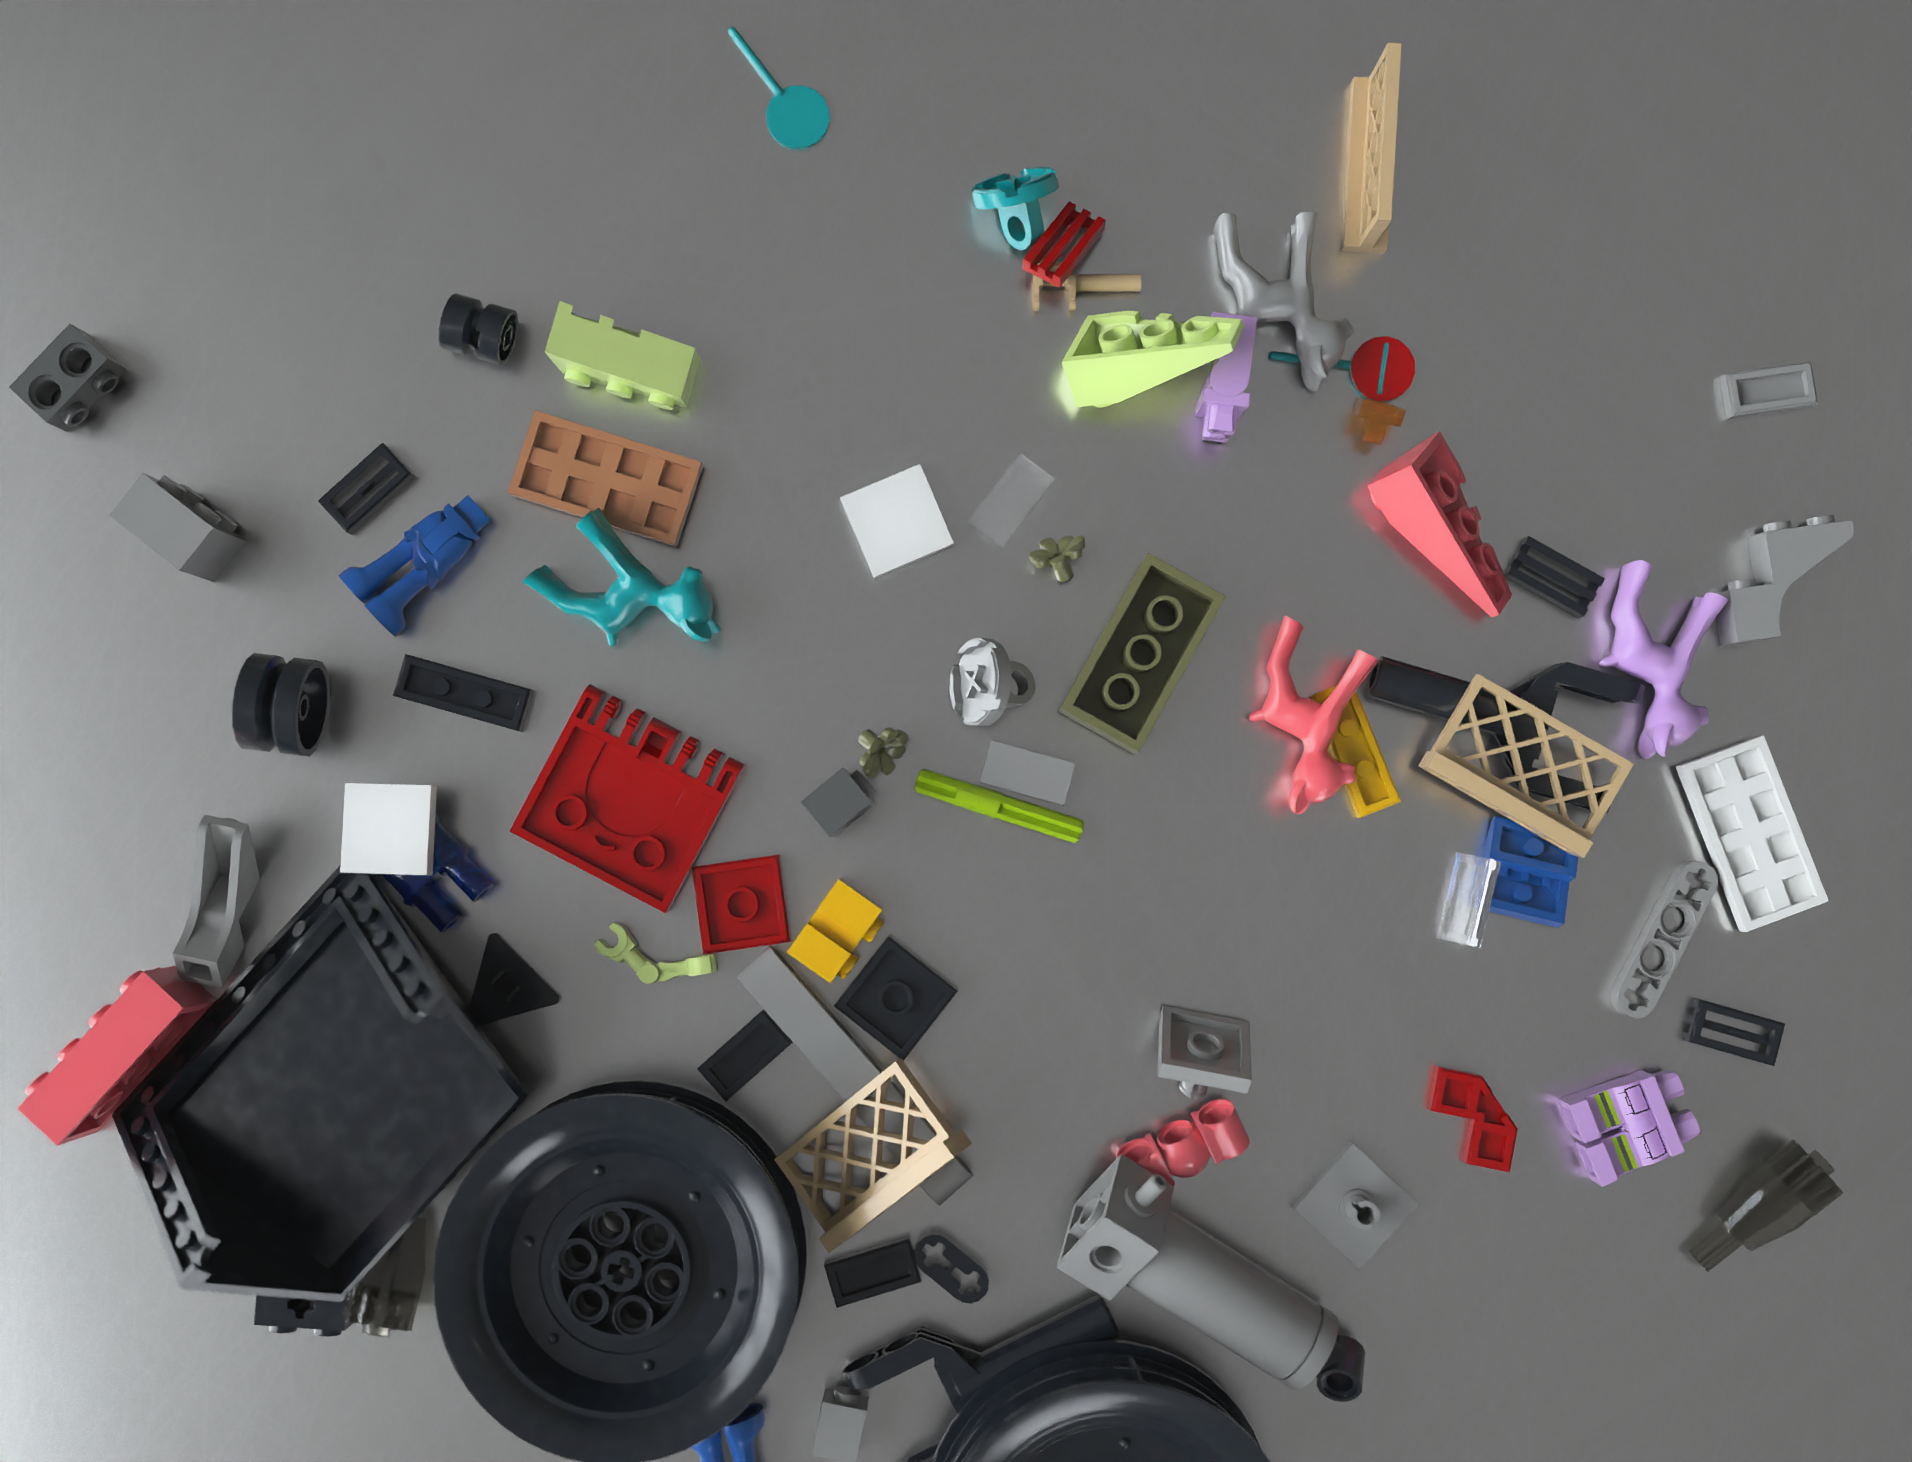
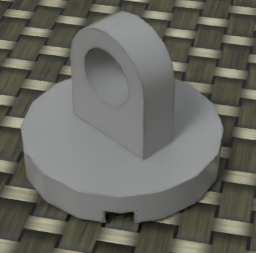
[950,638,1035,726]

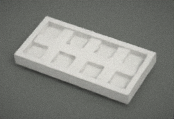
[1675,735,1829,932]

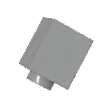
[812,1386,869,1462]

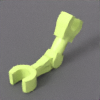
[594,922,718,984]

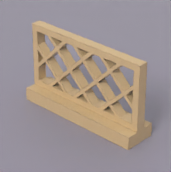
[1341,42,1402,254]
[1418,674,1634,858]
[775,1059,972,1253]

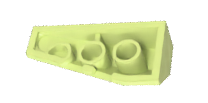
[1062,311,1244,408]

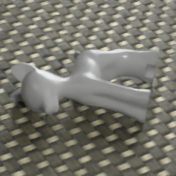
[1213,211,1354,392]

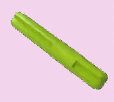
[915,769,1084,843]

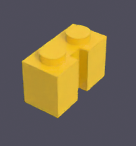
[787,878,885,983]

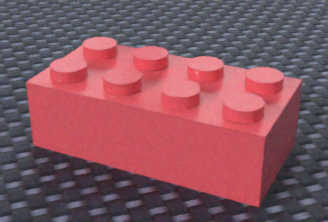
[17,966,217,1146]

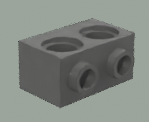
[9,323,126,432]
[801,767,876,837]

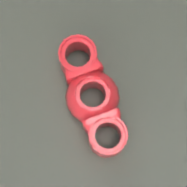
[1116,1099,1250,1186]

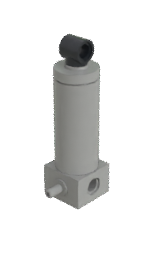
[1056,1154,1365,1402]

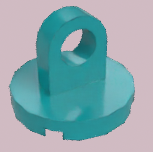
[971,167,1059,250]

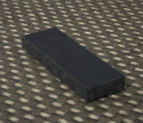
[393,654,534,732]

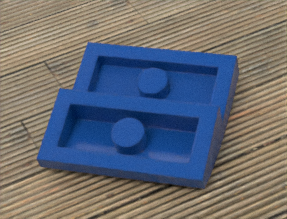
[1472,816,1578,928]

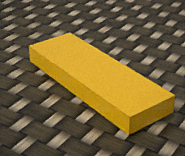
[1309,685,1401,818]

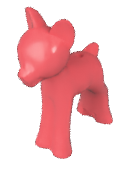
[1249,616,1379,814]

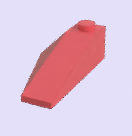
[1367,431,1512,618]

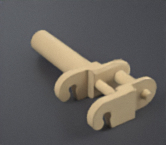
[1033,255,1141,311]

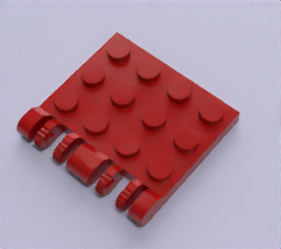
[509,684,745,913]

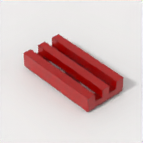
[1023,201,1106,288]

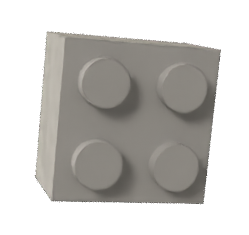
[109,473,246,582]

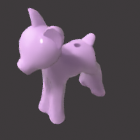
[1599,560,1728,759]

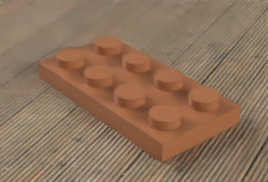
[508,410,703,547]

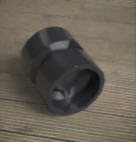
[438,293,518,365]

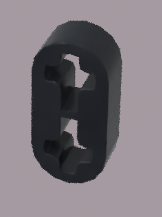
[914,1230,989,1304]

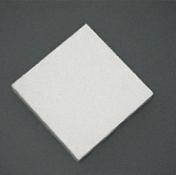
[840,464,954,579]
[340,783,437,875]

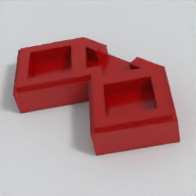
[1427,1065,1518,1173]

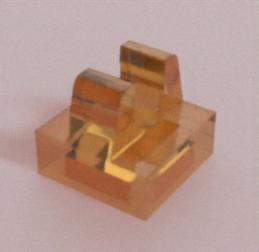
[1353,396,1406,445]

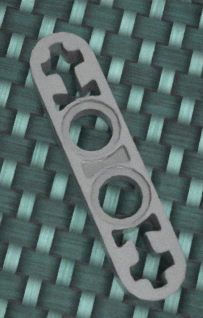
[1610,861,1718,1018]

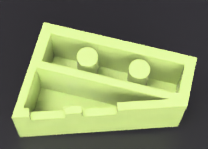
[545,301,701,410]

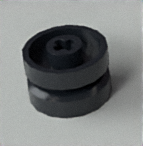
[232,653,330,757]

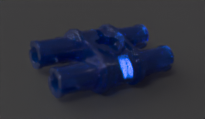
[376,816,494,933]

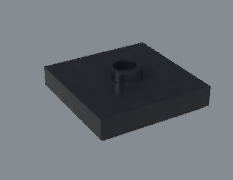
[834,936,958,1061]

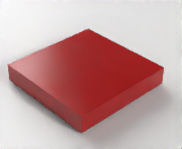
[691,854,792,955]

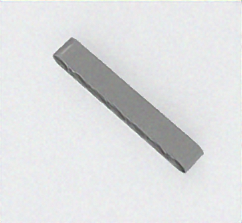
[737,945,974,1206]

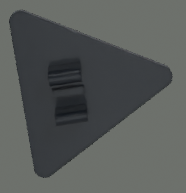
[469,933,561,1025]

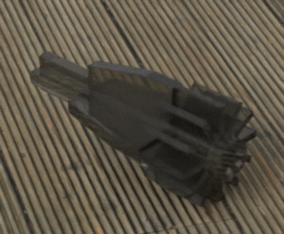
[1689,1139,1843,1272]
[343,1217,426,1337]

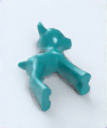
[522,507,721,647]

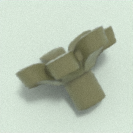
[1029,536,1085,581]
[859,727,909,778]

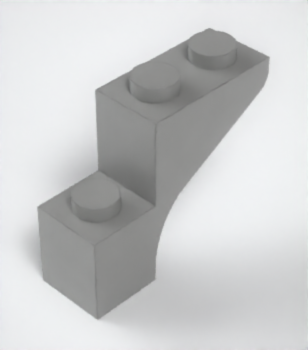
[1716,515,1854,646]
[172,815,260,988]

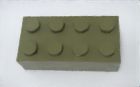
[1058,553,1226,754]

